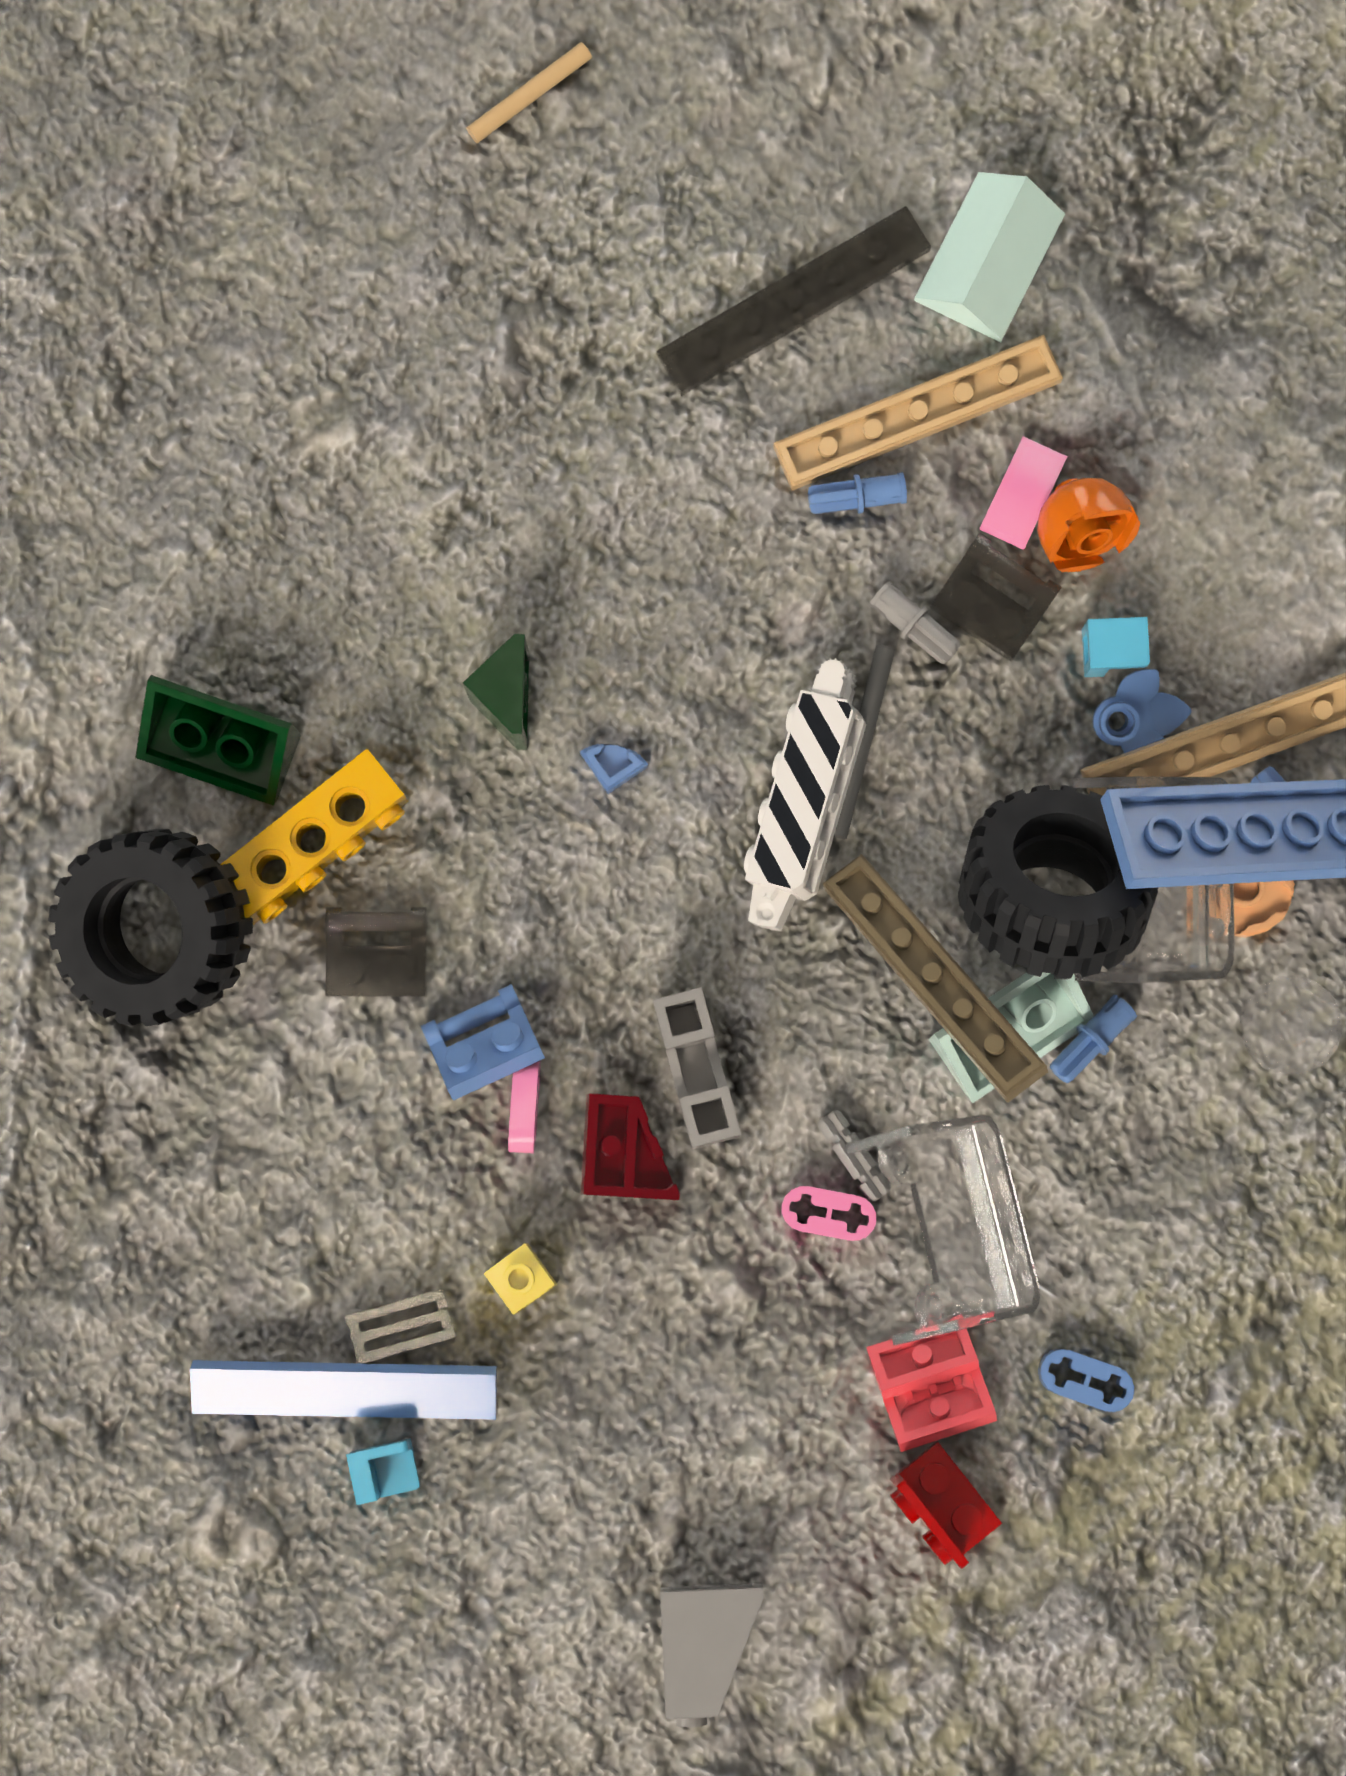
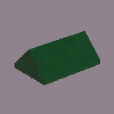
[135,675,301,806]

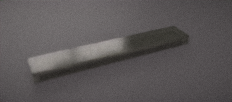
[656,206,931,396]

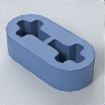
[1038,1349,1134,1412]

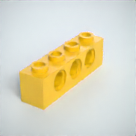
[220,749,409,925]

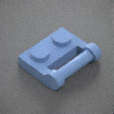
[421,984,545,1101]

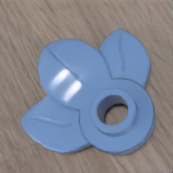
[1092,669,1191,753]

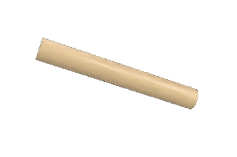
[466,42,592,143]

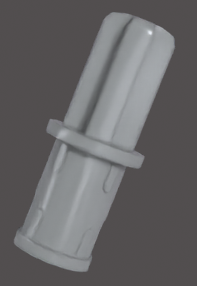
[869,581,960,664]

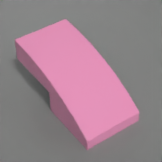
[979,436,1068,550]

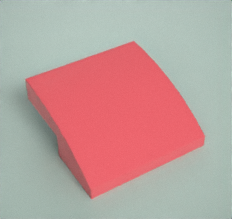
[866,1316,997,1452]

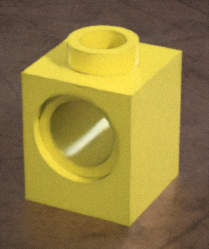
[484,1243,557,1315]

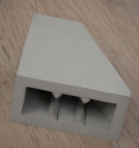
[660,1583,764,1727]

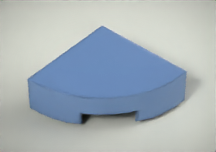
[579,744,648,794]

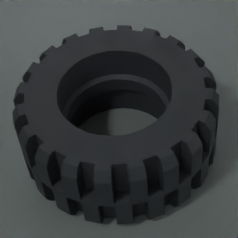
[958,785,1158,979]
[48,829,253,1026]

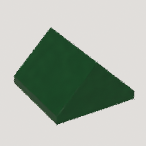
[463,634,530,750]

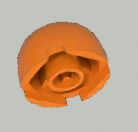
[1037,478,1141,572]

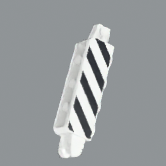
[744,658,867,931]

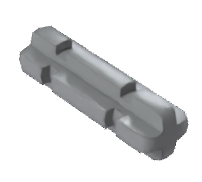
[818,1110,891,1202]

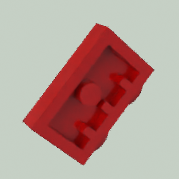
[890,1441,1002,1569]

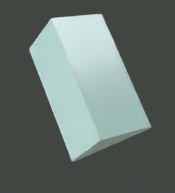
[914,172,1065,343]
[929,972,1094,1103]

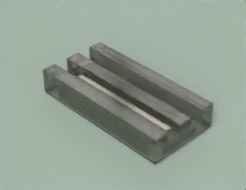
[345,1288,456,1364]

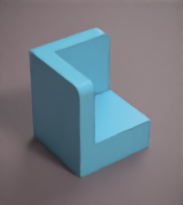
[1082,617,1150,677]
[346,1438,420,1505]

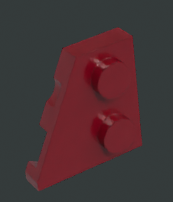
[581,1093,680,1200]

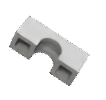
[653,987,741,1150]

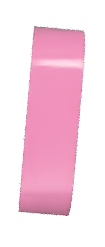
[508,1060,541,1154]
[781,1186,876,1241]

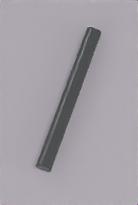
[834,645,895,839]

